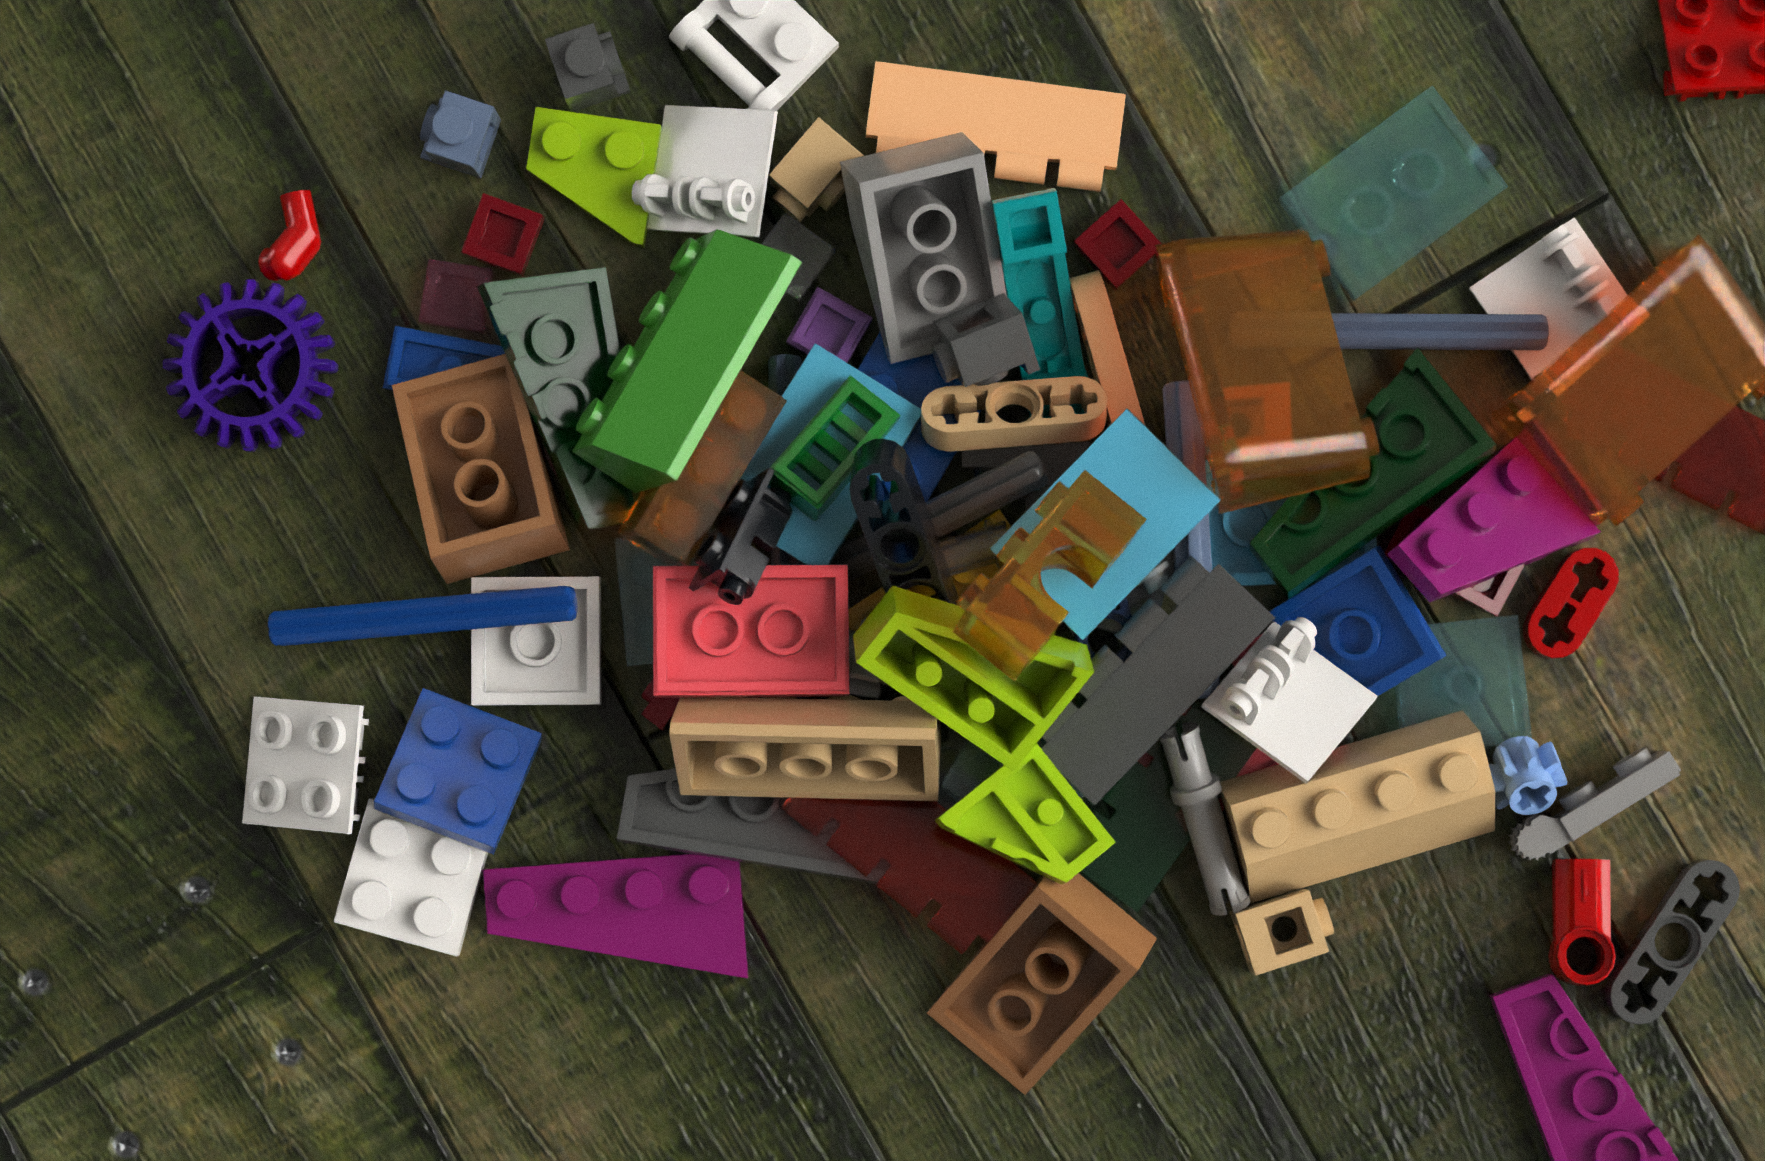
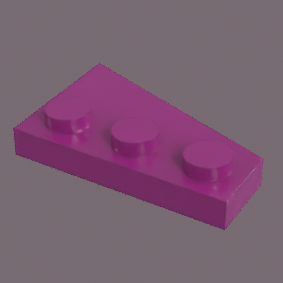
[1387,437,1601,602]

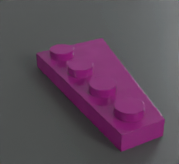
[483,854,749,979]
[1489,973,1679,1161]

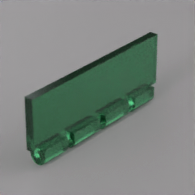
[1081,664,1256,913]

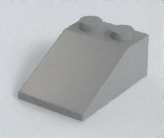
[840,132,1007,364]

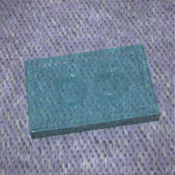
[1278,85,1508,302]

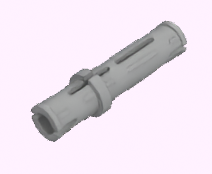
[1159,722,1251,915]

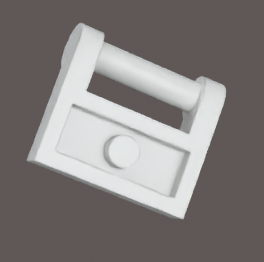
[669,0,839,111]

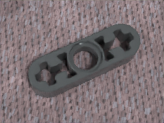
[1605,859,1740,1024]

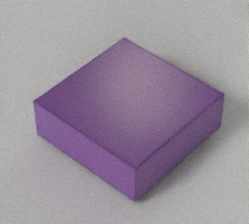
[786,287,873,363]

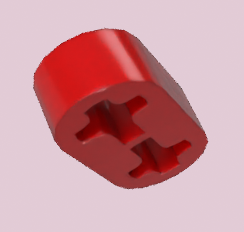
[1523,547,1619,659]

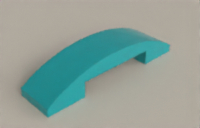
[992,188,1088,418]

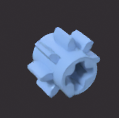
[1489,736,1568,815]

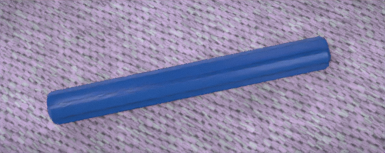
[268,586,578,646]

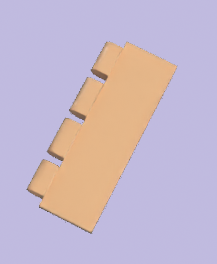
[865,61,1126,192]

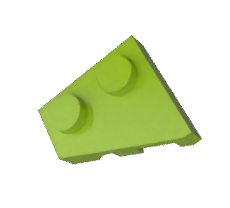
[526,107,662,248]
[935,743,1116,885]

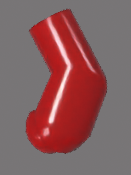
[258,190,321,281]

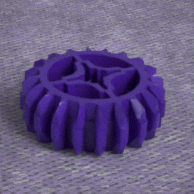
[163,279,338,452]

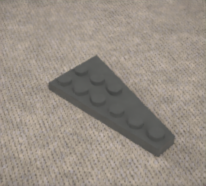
[617,726,1005,904]

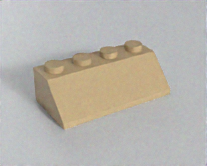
[669,695,941,801]
[1220,710,1495,903]

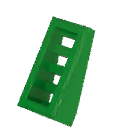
[769,375,900,521]

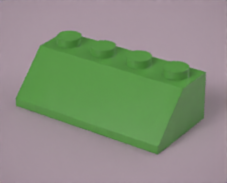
[572,229,802,493]

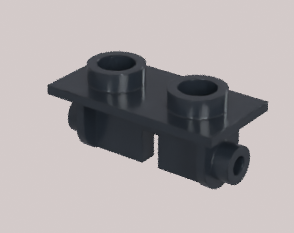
[689,467,793,605]

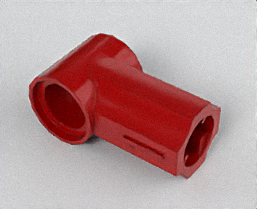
[1548,859,1616,986]

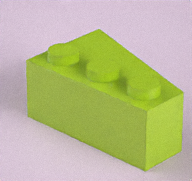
[853,586,1094,771]

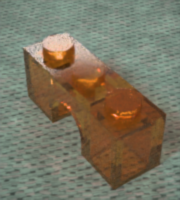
[617,370,787,566]
[952,470,1147,682]

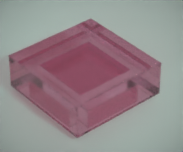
[419,259,494,334]

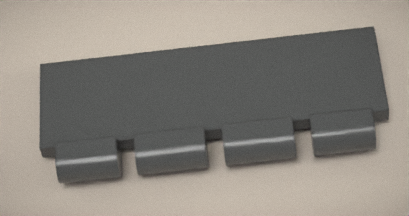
[1041,555,1275,805]

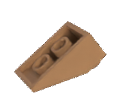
[392,354,570,584]
[927,873,1157,1095]

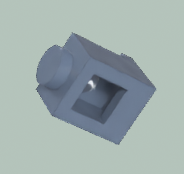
[420,90,501,179]

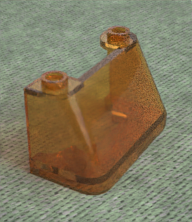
[1155,229,1379,514]
[1490,234,1765,526]

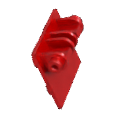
[1657,0,1765,102]

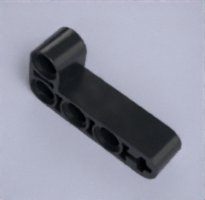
[850,438,1031,628]

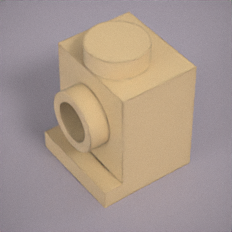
[769,117,864,223]
[1230,888,1334,976]

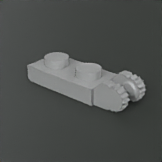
[1508,747,1681,861]

